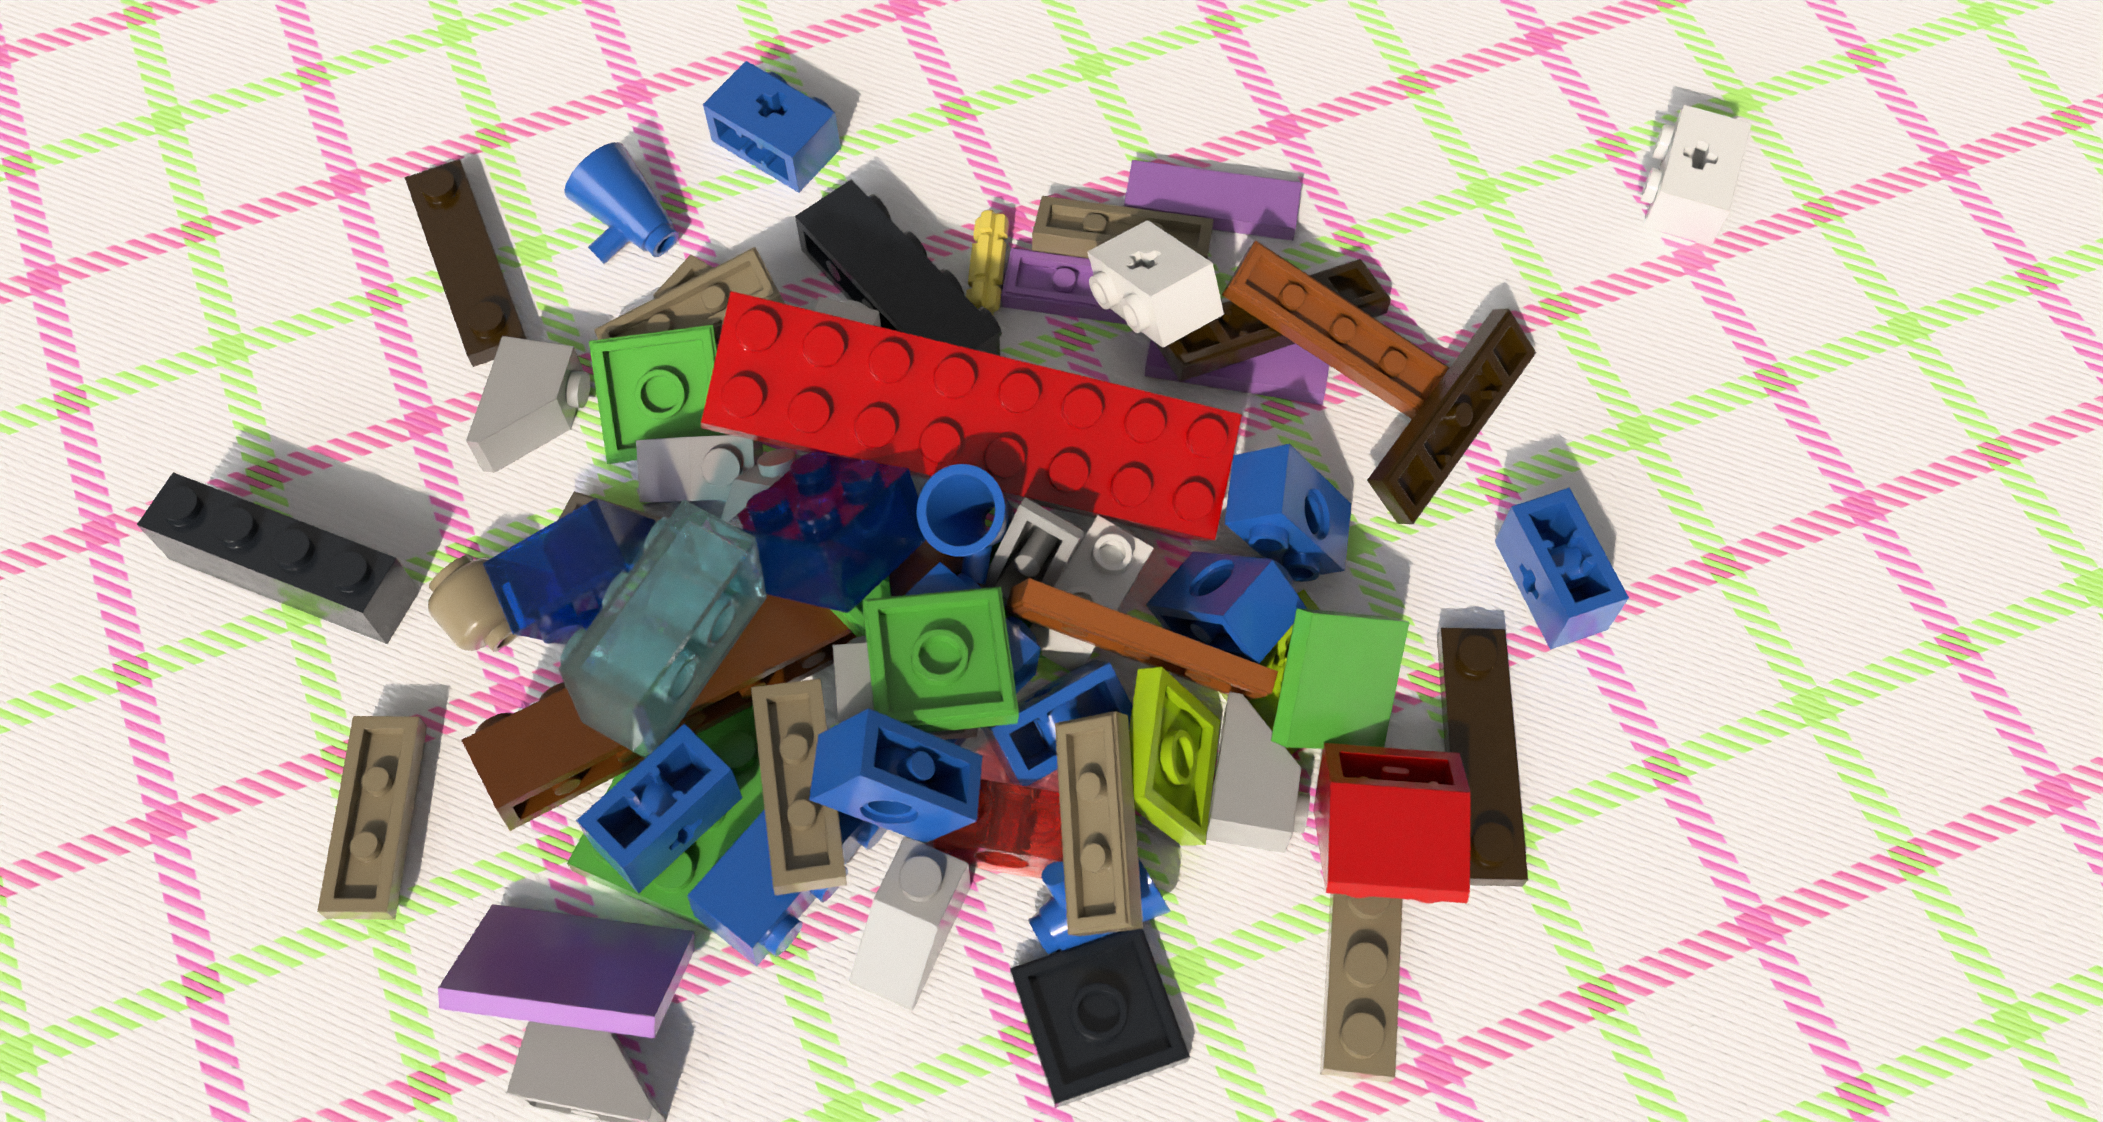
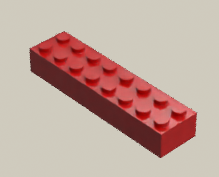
[701,291,1242,541]

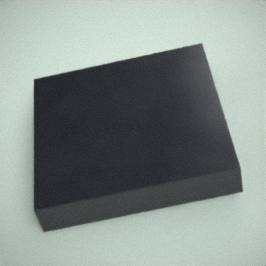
[1010,929,1190,1109]

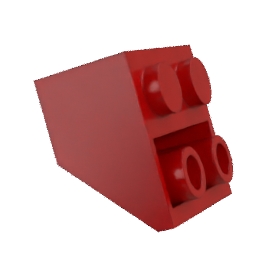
[1313,743,1471,904]

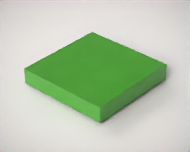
[589,325,729,464]
[863,587,1019,733]
[1271,608,1410,749]

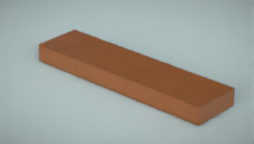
[1221,240,1450,419]
[1004,578,1278,700]

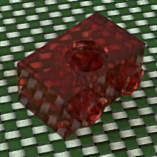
[932,779,1063,879]

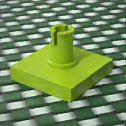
[1129,667,1221,846]

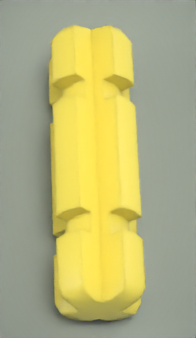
[966,210,1009,315]

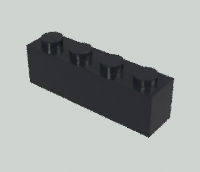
[795,179,1002,356]
[137,472,420,645]

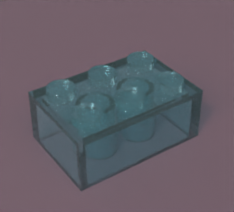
[558,499,767,758]

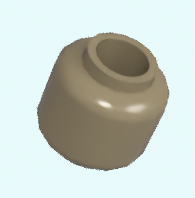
[428,555,528,652]

